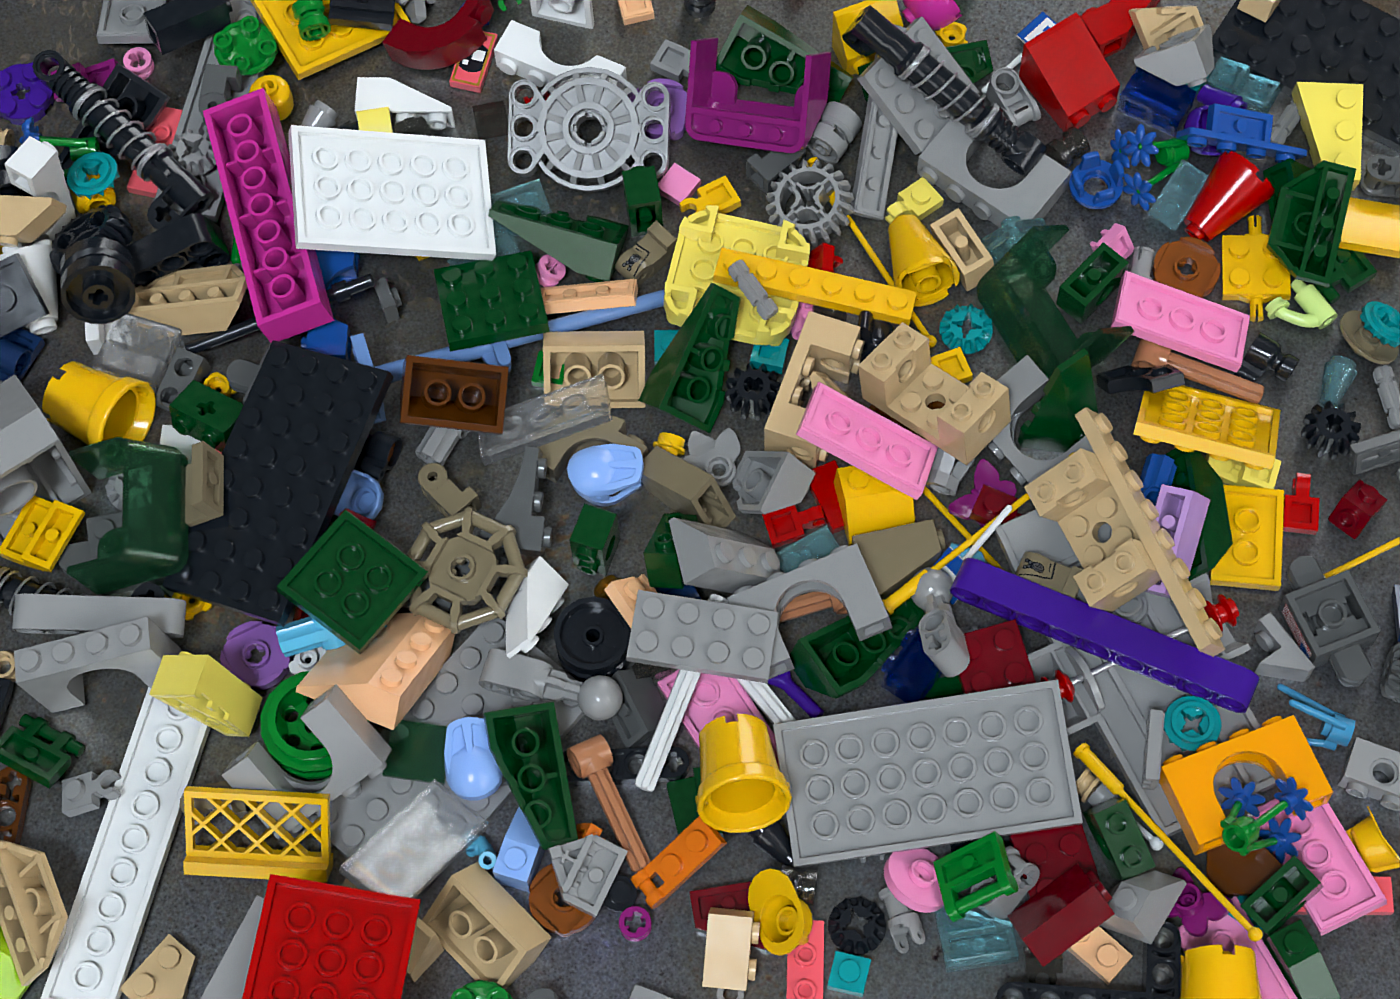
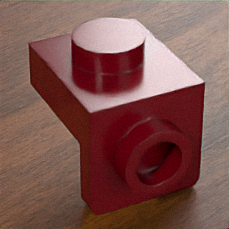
[1328,479,1388,539]
[969,484,1022,525]

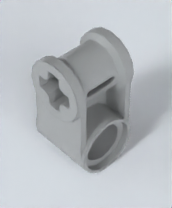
[986,67,1041,127]
[970,846,1040,920]

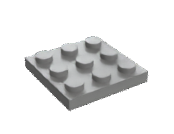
[857,16,979,155]

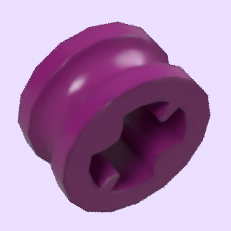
[619,906,652,942]

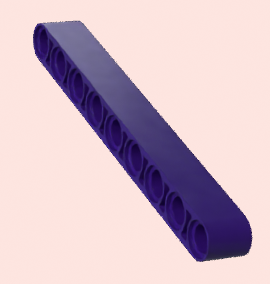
[950,558,1260,713]

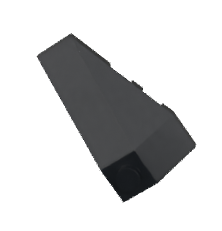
[59,63,171,185]

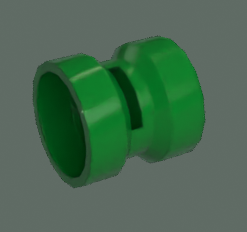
[292,0,331,41]

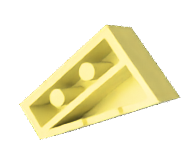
[1291,82,1363,191]
[149,651,263,737]

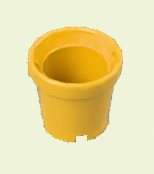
[42,361,156,463]
[695,714,792,833]
[1180,945,1262,999]

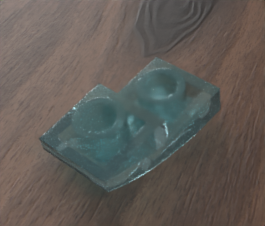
[1206,57,1281,114]
[1147,159,1208,232]

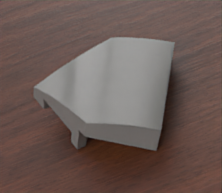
[548,834,628,918]

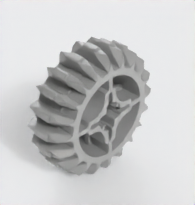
[765,159,854,247]

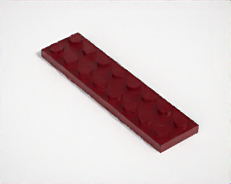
[958,619,1100,900]

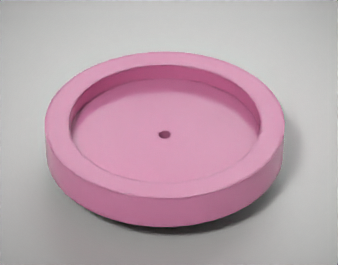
[884,848,944,913]

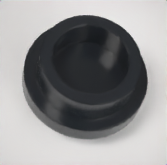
[603,875,637,912]

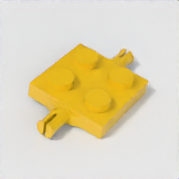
[1221,215,1291,322]

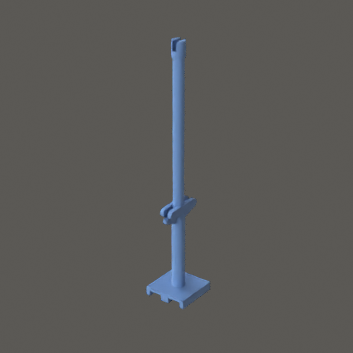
[350,289,664,424]

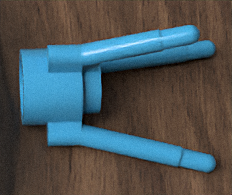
[1277,683,1356,751]

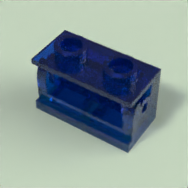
[1117,66,1197,137]
[881,627,942,703]

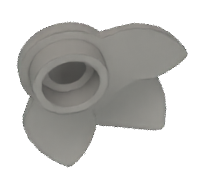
[681,428,741,487]

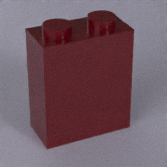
[1008,864,1115,967]

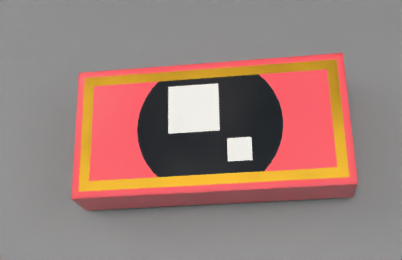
[449,31,498,93]

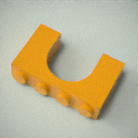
[1159,715,1333,855]

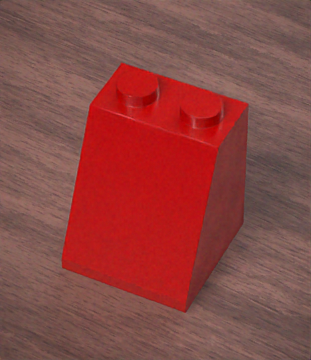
[1019,12,1120,133]

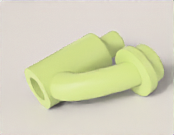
[1265,279,1338,329]

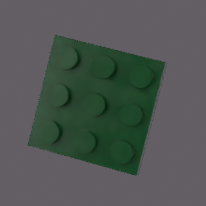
[434,250,550,352]
[277,509,428,654]

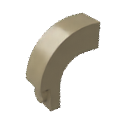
[530,412,648,483]

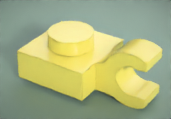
[885,177,944,224]

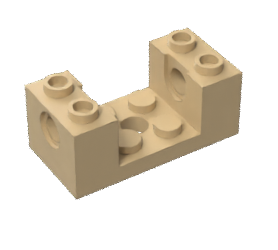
[764,311,865,469]
[858,322,1011,466]
[1024,448,1161,612]

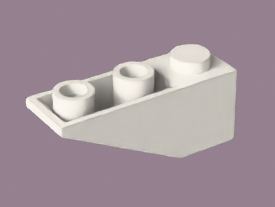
[355,77,455,130]
[506,556,569,659]

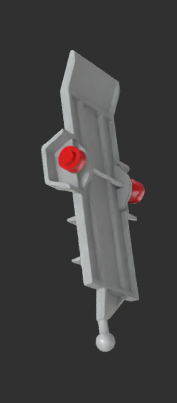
[994,509,1277,841]

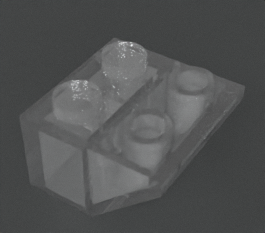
[92,313,182,398]

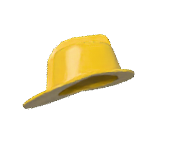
[1346,806,1400,873]
[748,868,813,956]

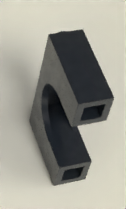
[143,0,233,55]

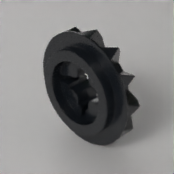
[828,896,886,955]

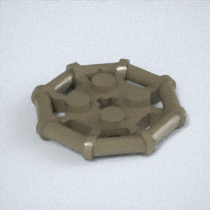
[407,507,528,634]

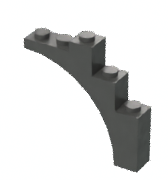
[398,446,553,613]

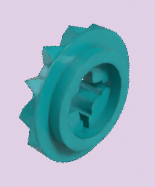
[67,152,120,200]
[1360,301,1400,348]
[939,303,993,354]
[1164,696,1222,752]

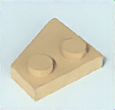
[1128,5,1204,50]
[120,934,198,999]

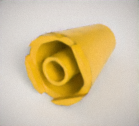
[888,214,960,307]

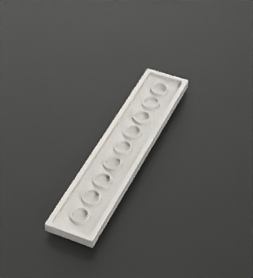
[41,687,210,999]

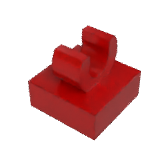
[807,242,843,274]

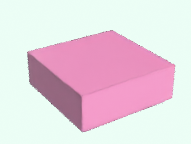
[658,163,701,207]

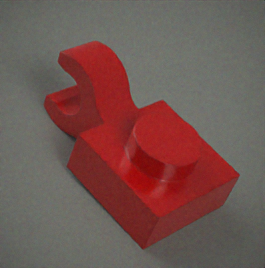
[1283,473,1320,535]
[762,505,826,549]

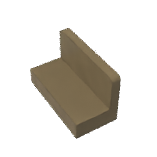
[185,441,224,527]

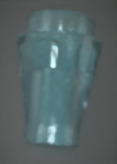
[1319,355,1357,408]

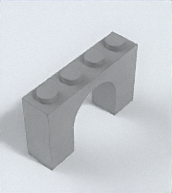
[917,117,1071,243]
[987,355,1094,486]
[727,543,892,680]
[14,617,181,713]
[221,684,392,839]

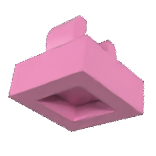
[1090,223,1134,259]

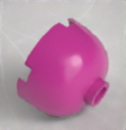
[902,0,962,31]

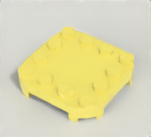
[663,205,810,346]

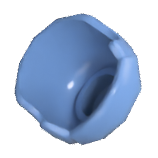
[334,470,384,520]

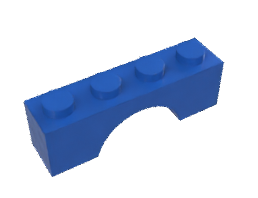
[301,250,360,361]

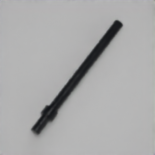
[185,273,375,354]

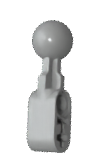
[911,567,970,677]
[478,649,623,721]

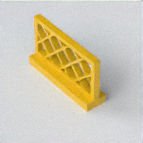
[183,786,333,883]

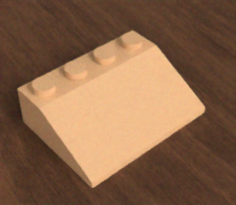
[296,613,455,730]

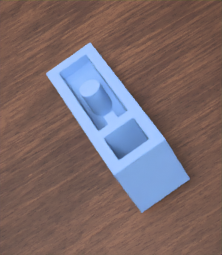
[492,807,545,893]

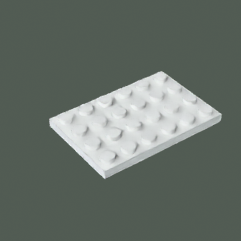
[288,125,496,261]

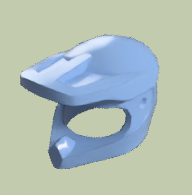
[567,444,644,507]
[444,717,503,801]

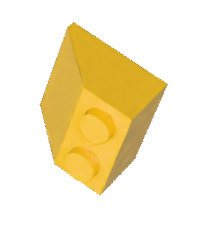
[832,0,903,75]
[833,466,915,546]

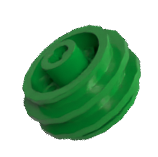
[260,671,369,779]

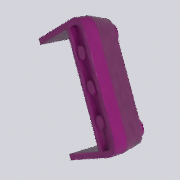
[685,37,832,153]

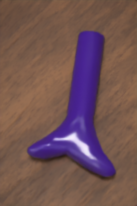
[766,671,824,718]

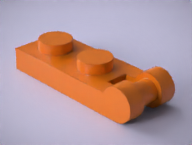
[630,816,727,910]

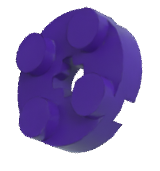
[0,62,55,125]

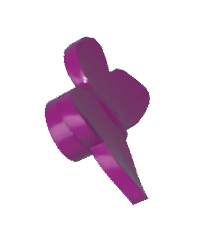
[948,459,1017,527]
[1167,867,1234,937]

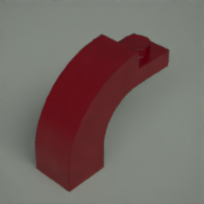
[382,0,495,70]

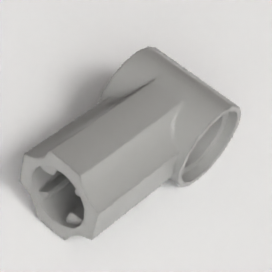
[415,427,470,466]

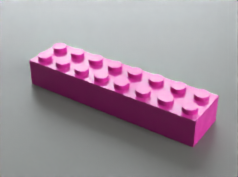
[203,88,334,343]

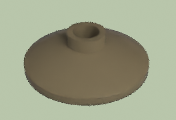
[1340,310,1399,365]

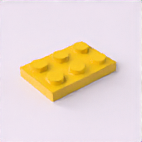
[1209,484,1284,591]

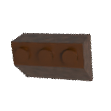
[400,355,509,435]

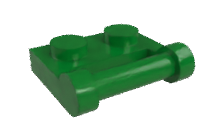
[933,831,1019,922]

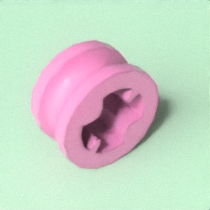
[123,47,155,79]
[535,254,566,287]

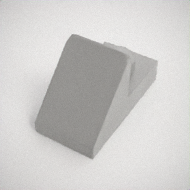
[1254,612,1315,682]

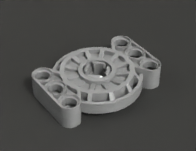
[507,67,671,193]

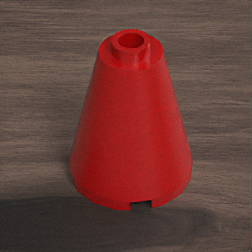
[1184,151,1274,242]

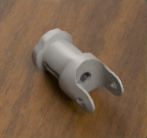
[878,887,925,954]

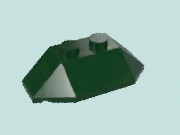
[1266,160,1356,287]
[1165,448,1233,581]

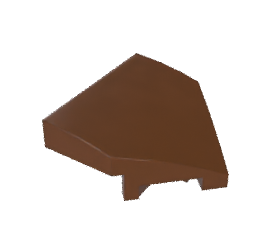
[1207,840,1283,898]

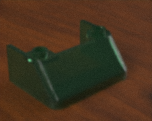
[977,225,1135,379]
[67,437,188,595]

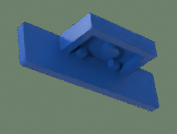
[1176,103,1307,163]

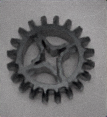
[49,204,134,275]

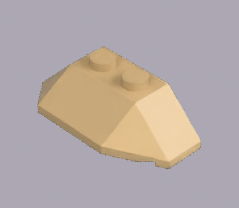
[0,195,67,247]
[125,264,247,337]
[0,840,68,986]

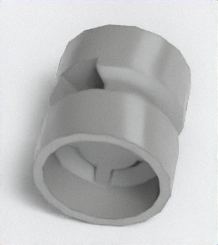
[807,101,862,164]

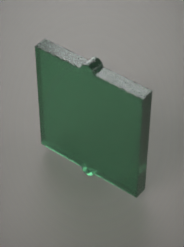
[382,720,447,785]

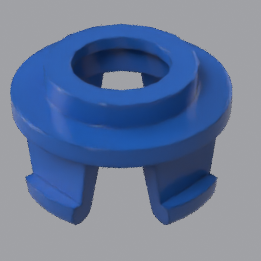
[1069,151,1124,209]

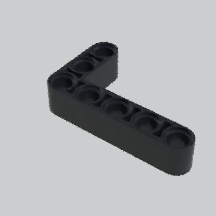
[995,921,1181,999]

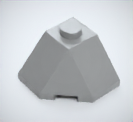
[1134,24,1214,87]
[732,451,815,514]
[1099,870,1187,945]

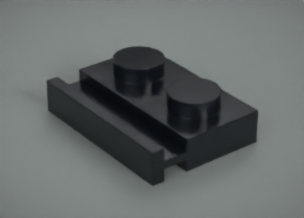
[328,0,395,31]

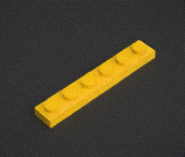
[713,248,917,326]

